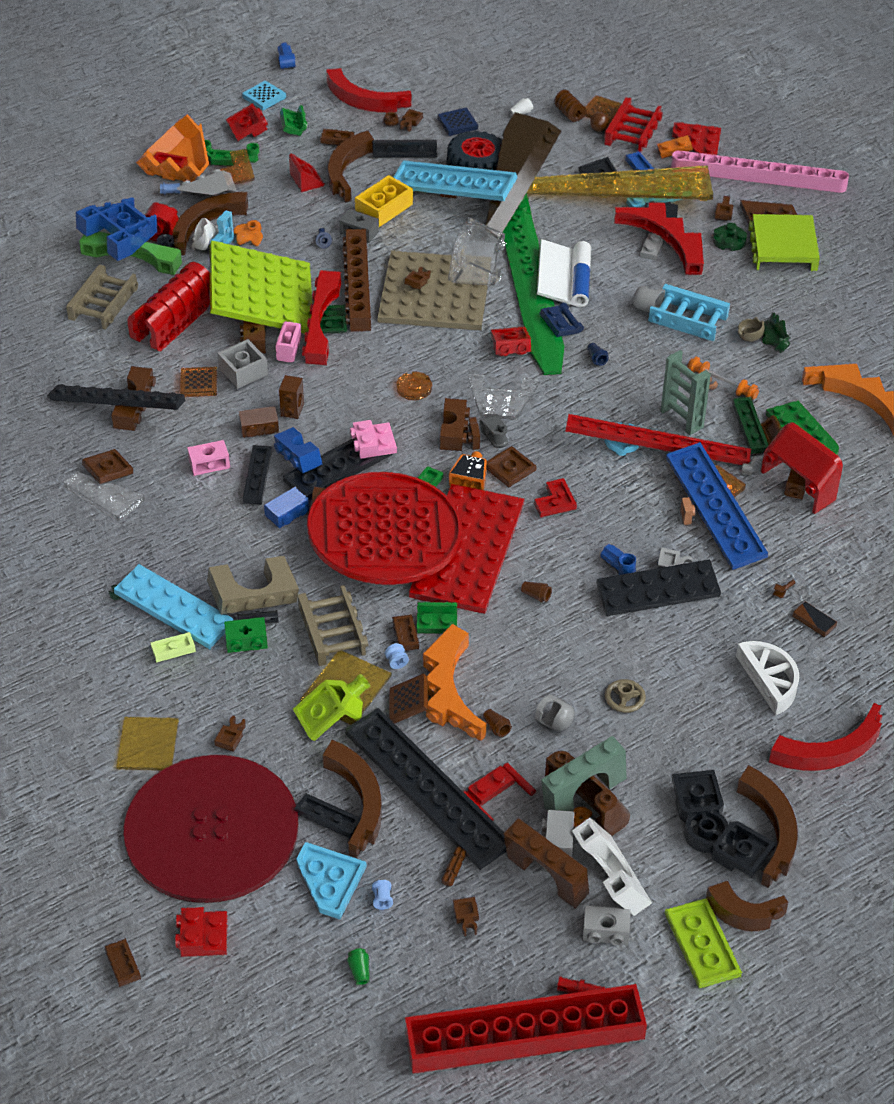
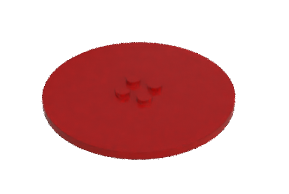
[307,472,462,585]

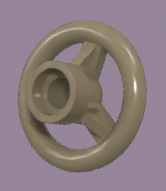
[605,679,646,713]

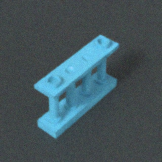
[649,284,730,341]

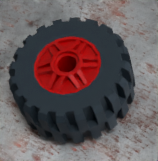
[446,131,502,170]

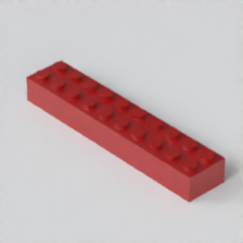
[405,984,647,1074]

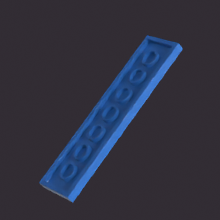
[666,442,768,570]

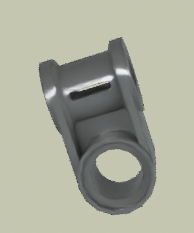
[479,414,508,448]

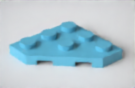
[297,842,366,920]

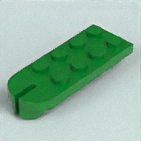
[766,400,839,455]

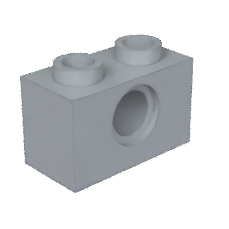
[583,905,631,945]

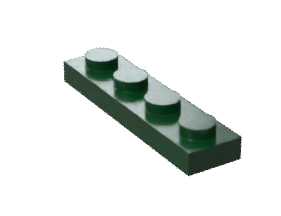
[732,397,769,454]

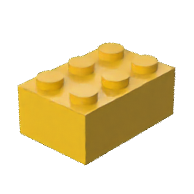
[355,175,413,227]

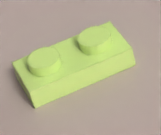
[151,632,196,662]

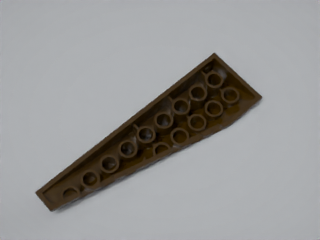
[485,112,561,238]

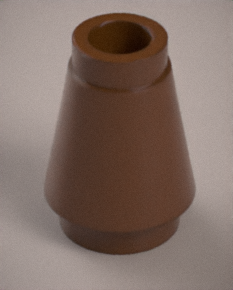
[521,581,552,602]
[483,709,512,737]

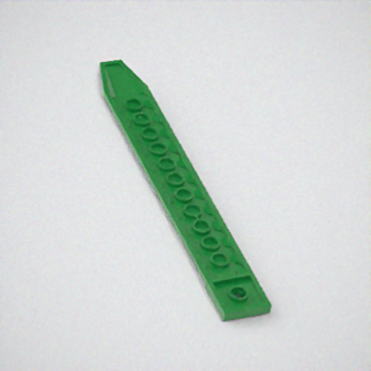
[502,193,564,375]

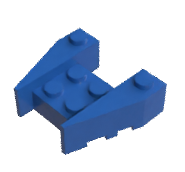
[75,197,157,261]

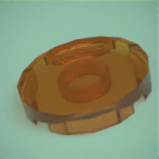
[397,371,432,401]

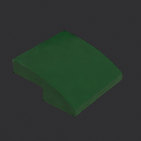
[320,305,347,334]

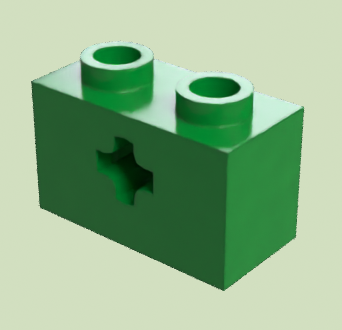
[224,617,268,653]

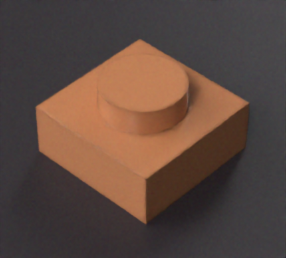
[680,497,695,525]

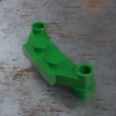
[204,140,259,167]

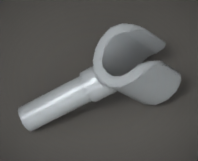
[742,456,757,475]

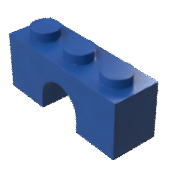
[274,427,322,473]

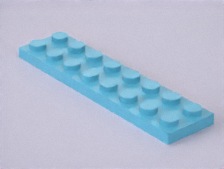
[393,161,518,201]

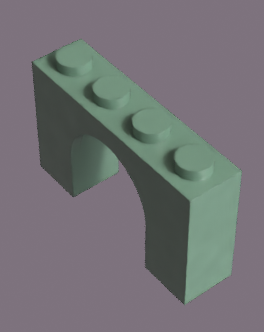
[541,736,627,812]

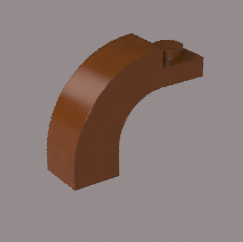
[706,881,788,931]

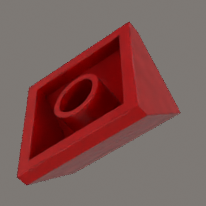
[289,153,325,192]

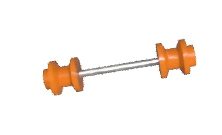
[687,356,759,400]

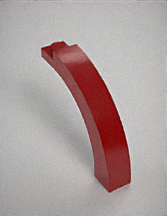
[326,68,412,113]
[769,703,883,771]

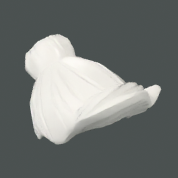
[192,218,218,250]

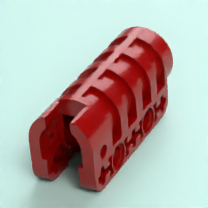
[127,262,210,352]

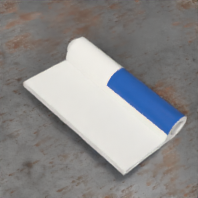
[537,239,591,307]

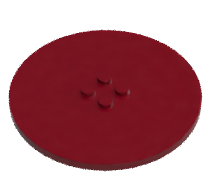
[124,755,299,903]

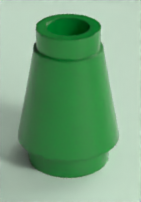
[347,949,370,985]

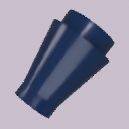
[587,343,609,366]

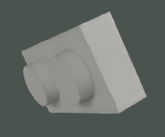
[640,232,665,260]

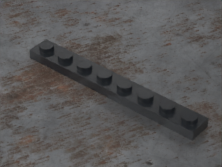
[49,384,186,410]

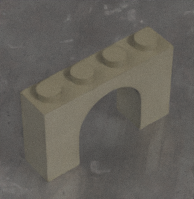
[207,556,299,615]

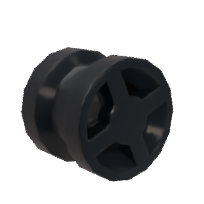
[157,234,175,248]

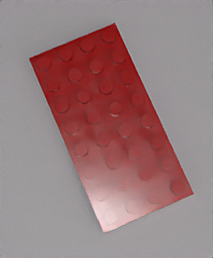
[409,484,525,614]

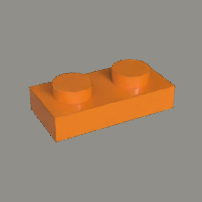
[657,135,693,159]

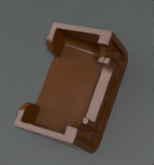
[545,751,630,836]

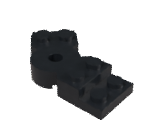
[672,770,776,877]

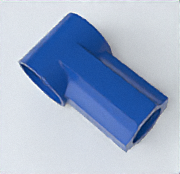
[277,43,296,69]
[601,544,636,575]

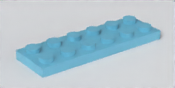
[114,564,234,649]

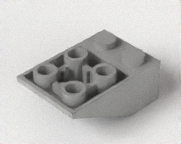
[177,169,237,196]

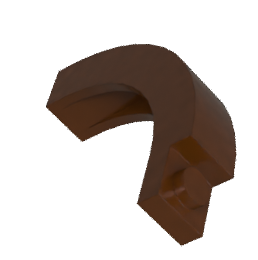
[328,130,374,203]
[173,192,248,256]
[323,740,382,858]
[737,765,798,888]

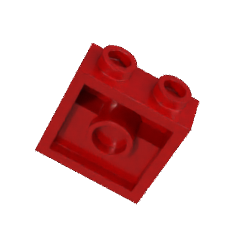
[226,103,268,141]
[491,327,531,356]
[175,907,228,957]

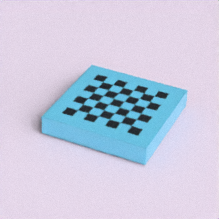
[242,80,286,111]

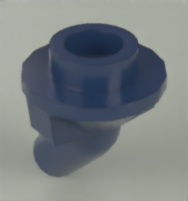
[315,228,332,249]

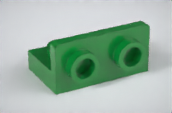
[417,602,457,634]

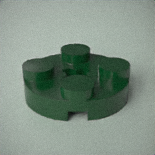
[713,222,747,251]

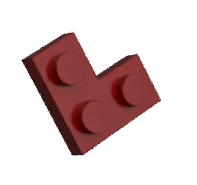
[534,478,577,517]

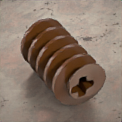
[554,89,587,122]

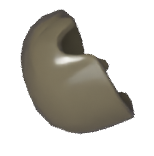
[738,317,764,342]

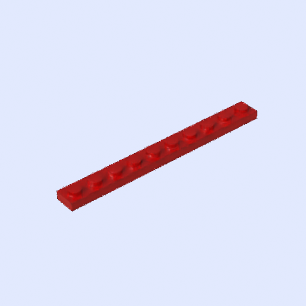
[565,414,751,466]

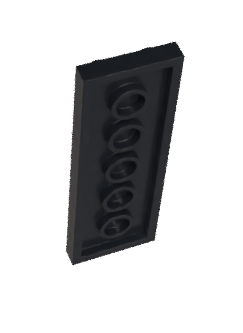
[283,439,395,500]
[596,559,721,616]

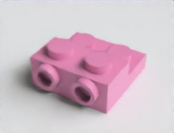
[350,420,397,459]

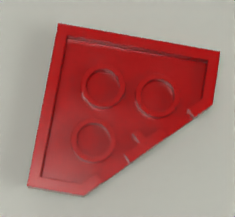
[672,122,721,155]

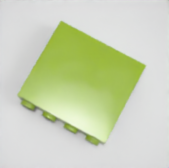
[749,214,820,271]

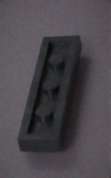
[373,139,437,158]
[243,445,272,505]

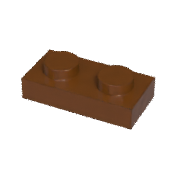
[320,129,355,145]

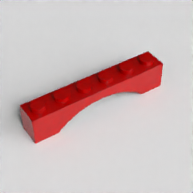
[302,270,341,365]

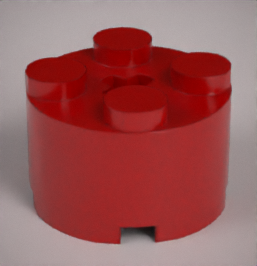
[145,202,179,242]

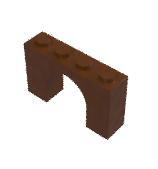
[504,818,589,909]

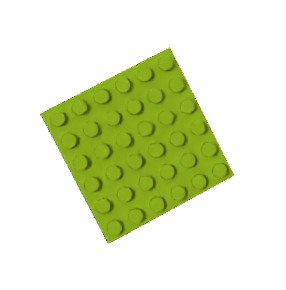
[209,240,312,334]

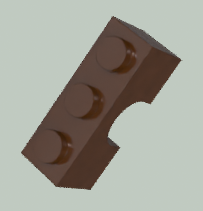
[440,398,470,451]

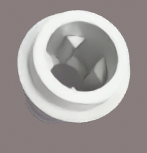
[509,98,533,116]

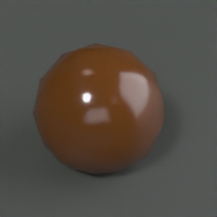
[590,112,609,132]

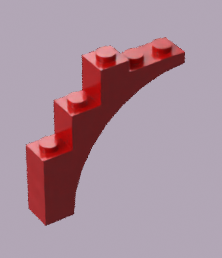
[614,203,704,275]

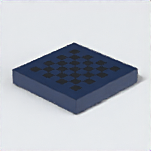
[438,107,478,136]

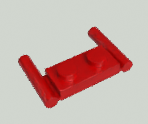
[463,763,536,821]

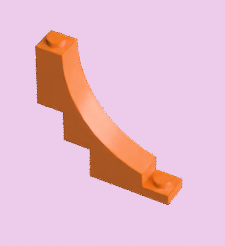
[802,364,894,435]

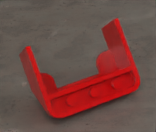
[761,422,843,514]

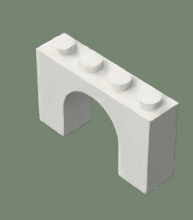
[572,818,652,916]

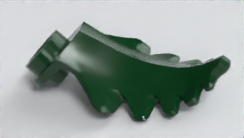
[762,312,791,353]

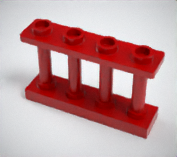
[605,97,663,152]

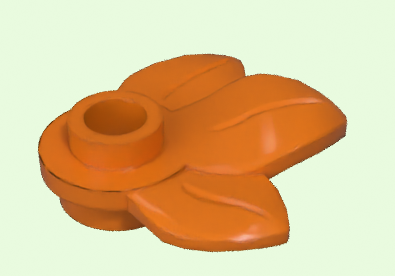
[233,220,263,247]

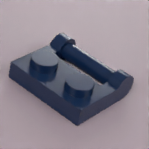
[539,303,584,337]

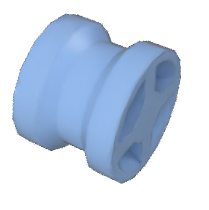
[385,644,409,669]

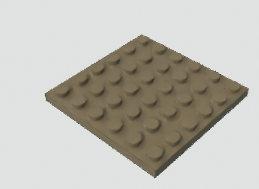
[378,251,492,330]

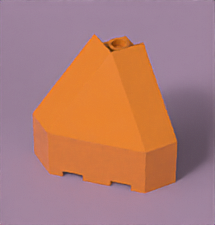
[136,114,209,182]

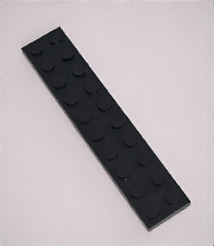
[345,708,507,870]

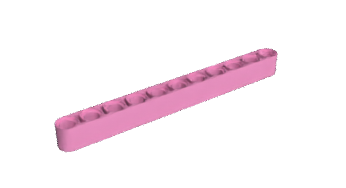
[671,151,849,193]

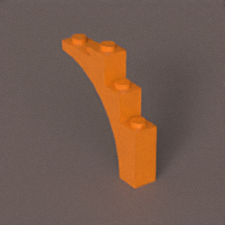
[423,624,486,741]

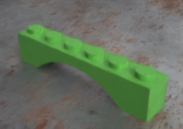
[79,231,182,275]

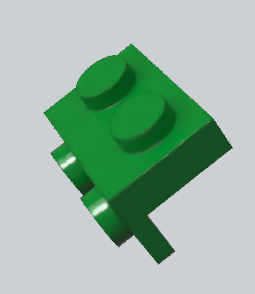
[280,105,308,136]

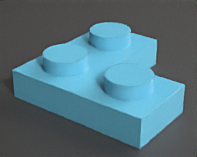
[209,210,234,245]

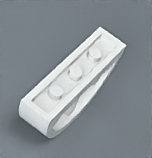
[736,641,799,715]

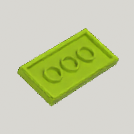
[664,898,742,989]

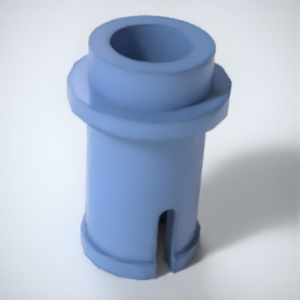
[160,182,180,195]

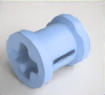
[372,880,393,910]

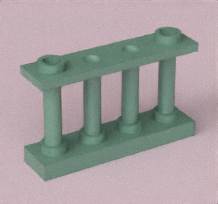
[661,350,711,435]

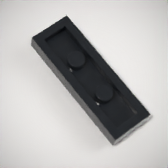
[295,793,361,839]

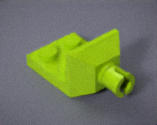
[293,674,371,741]

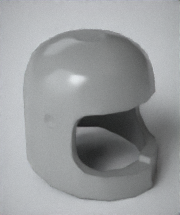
[633,286,665,313]
[535,695,575,732]

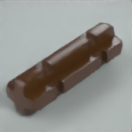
[441,847,466,887]

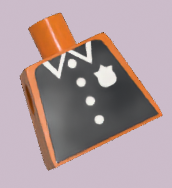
[449,451,487,490]

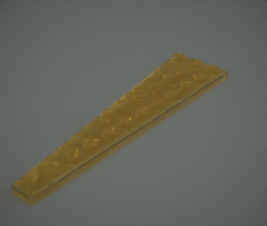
[527,165,713,201]

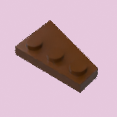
[740,200,797,224]

